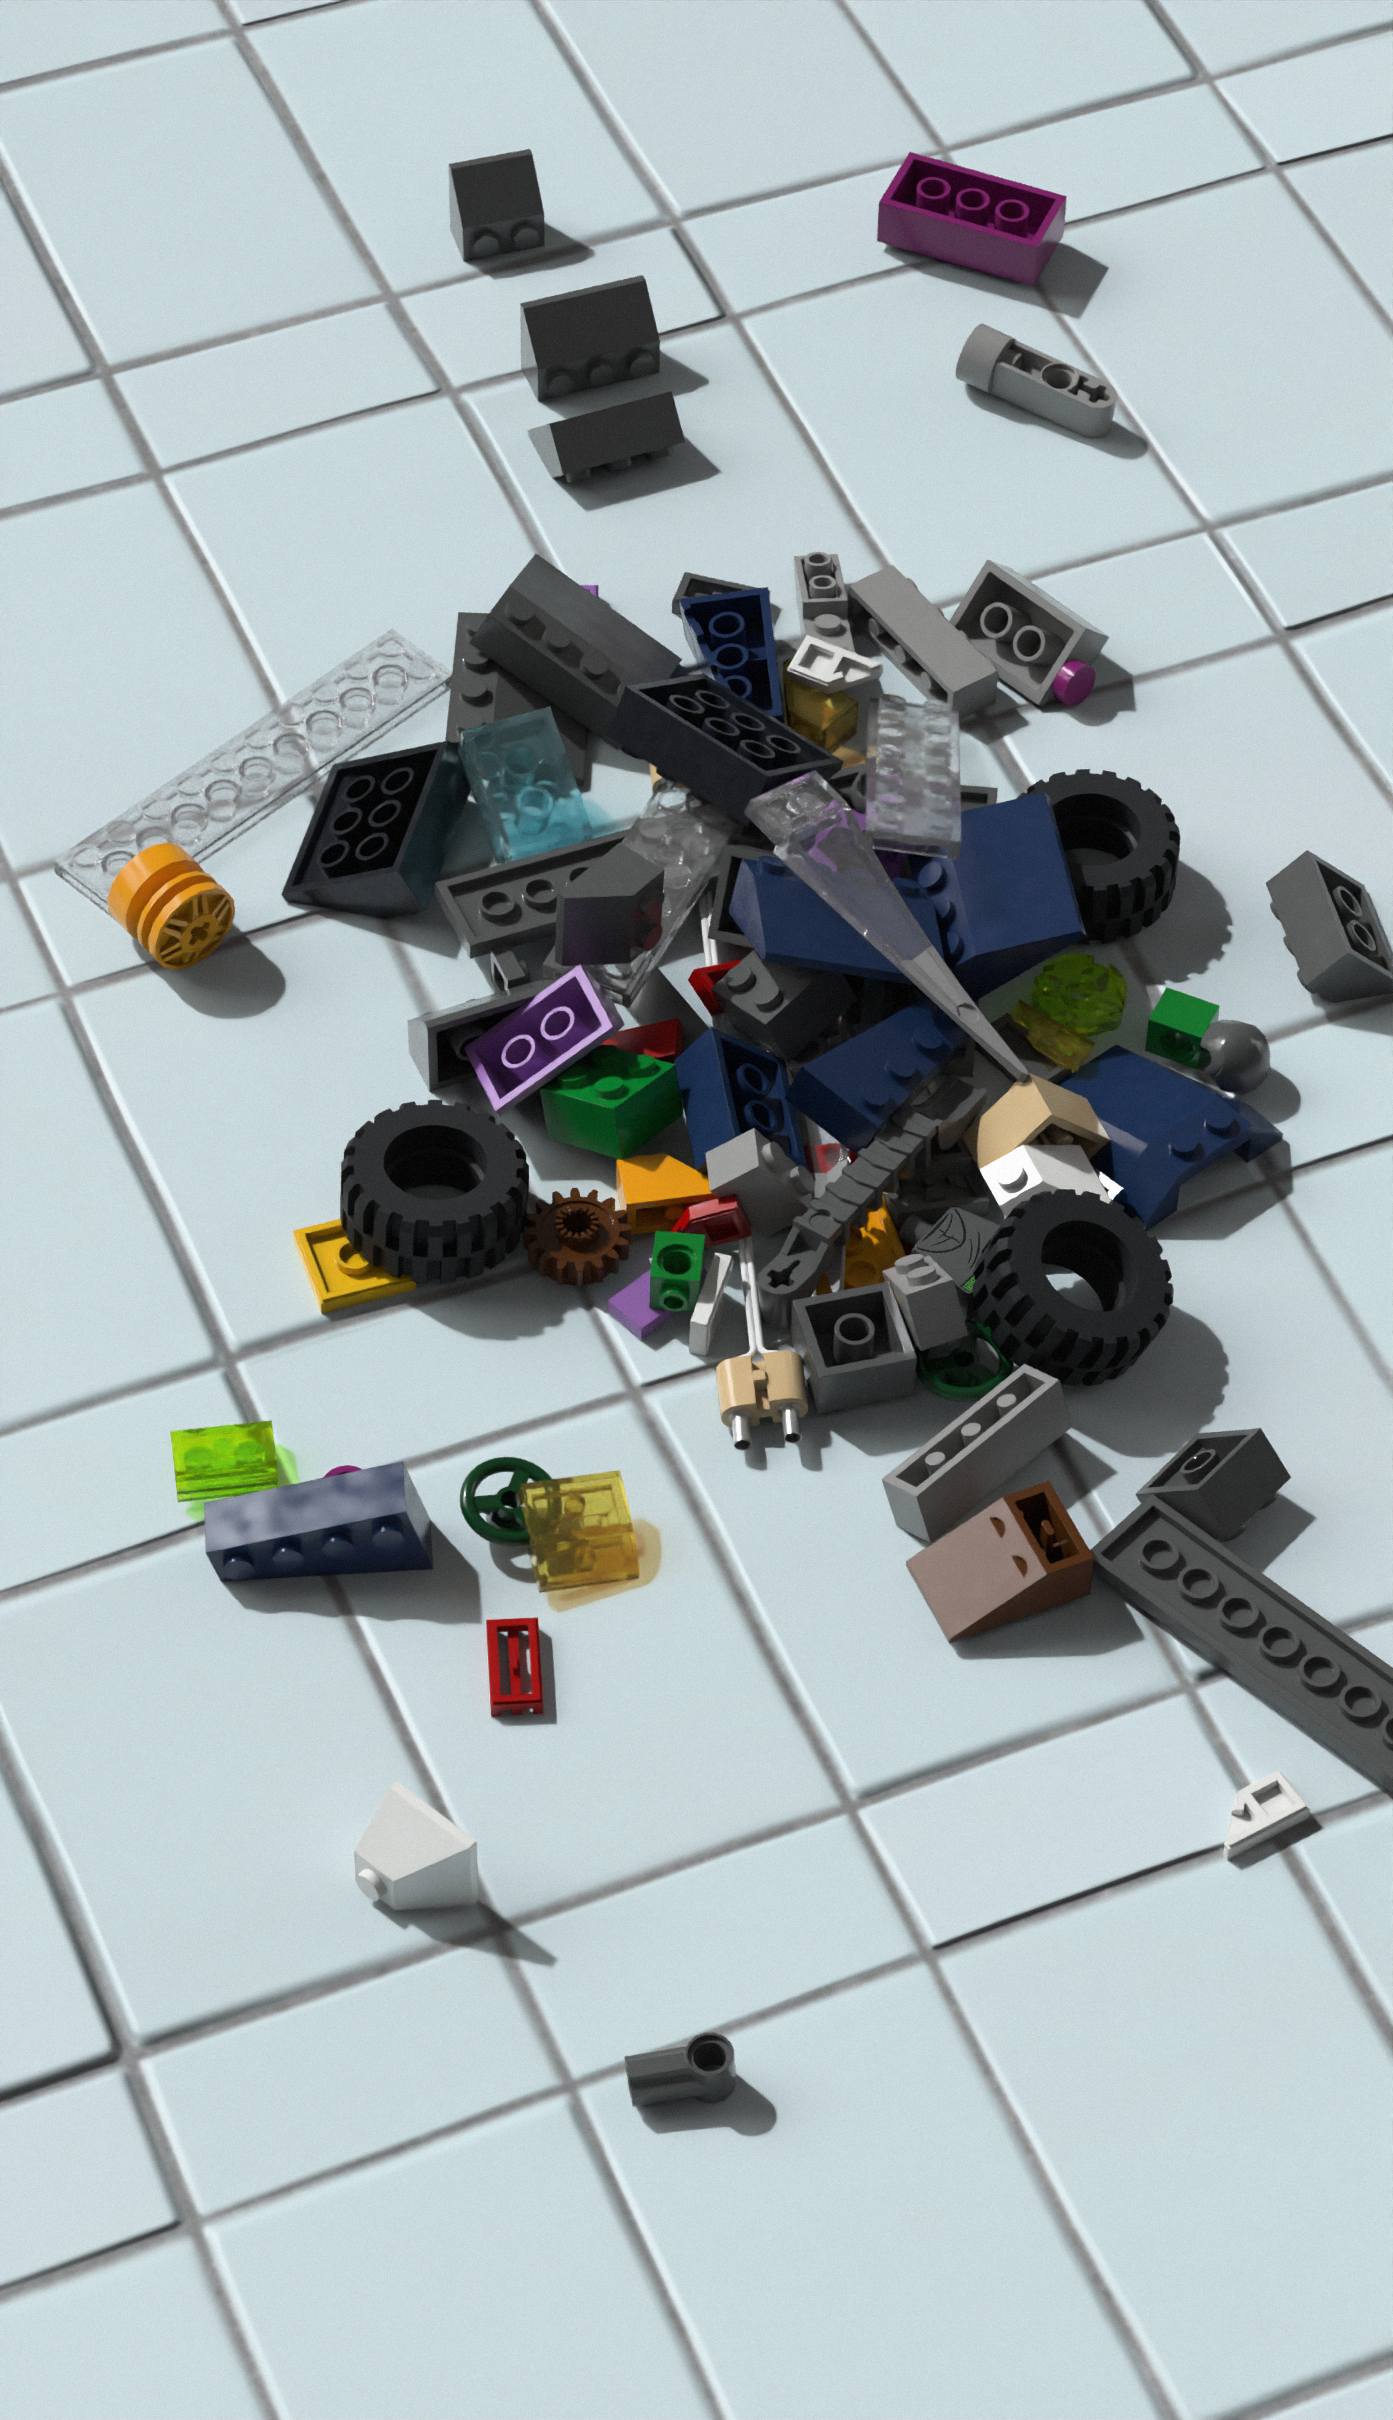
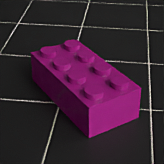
[877,152,1067,286]

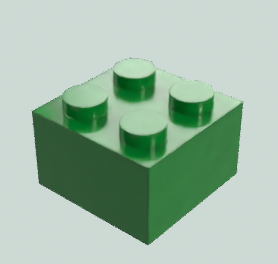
[540,1044,684,1160]

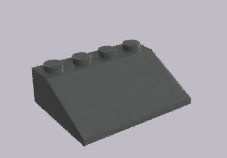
[470,554,682,750]
[445,612,588,786]

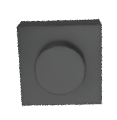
[490,943,531,992]

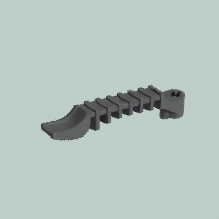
[758,1073,988,1329]

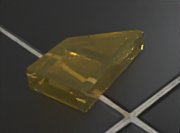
[1011,999,1096,1072]

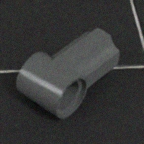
[625,2033,736,2107]

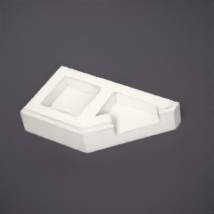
[786,635,883,694]
[689,1252,734,1356]
[1223,1770,1310,1860]

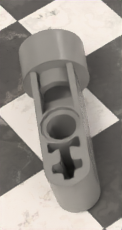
[956,324,1117,438]

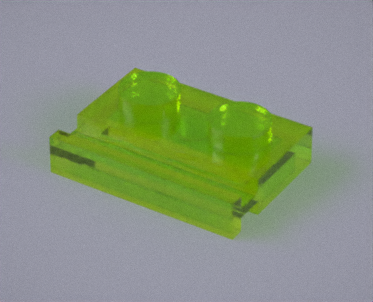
[170,1420,280,1502]

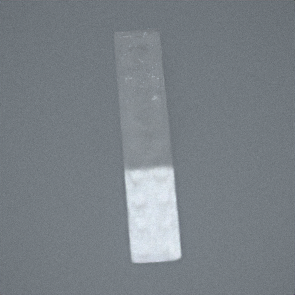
[54,629,452,921]

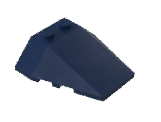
[1055,1044,1283,1232]

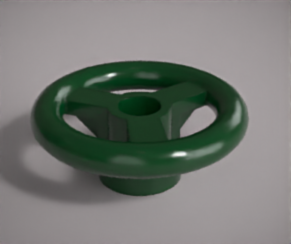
[915,1320,1014,1403]
[459,1457,561,1547]

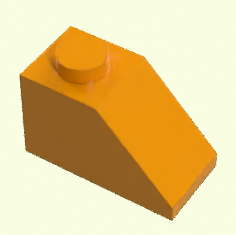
[616,1153,718,1235]

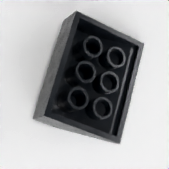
[606,673,844,827]
[281,740,475,918]

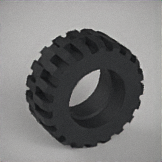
[1016,769,1180,945]
[340,1100,529,1284]
[972,1189,1174,1386]

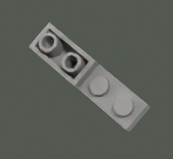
[793,552,855,653]

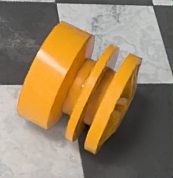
[108,842,235,970]

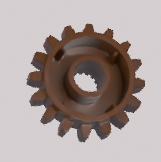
[523,1188,631,1287]

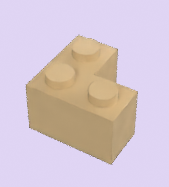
[962,1072,1110,1170]

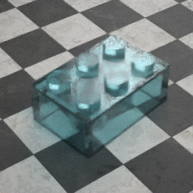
[458,707,594,865]

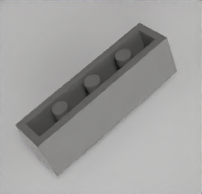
[847,565,999,724]
[882,1364,1073,1543]

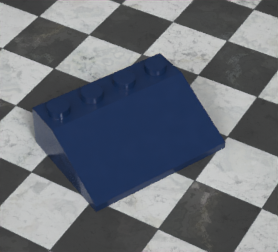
[908,792,1086,1002]
[728,856,945,985]

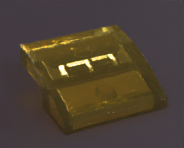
[518,1470,640,1593]

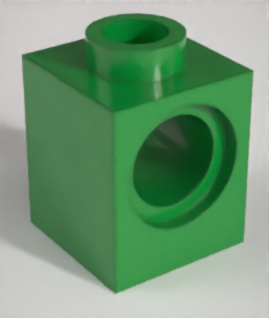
[1145,987,1220,1070]
[649,1231,705,1312]

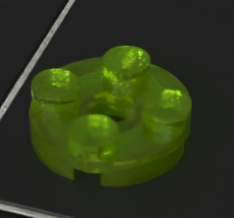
[1031,953,1127,1040]

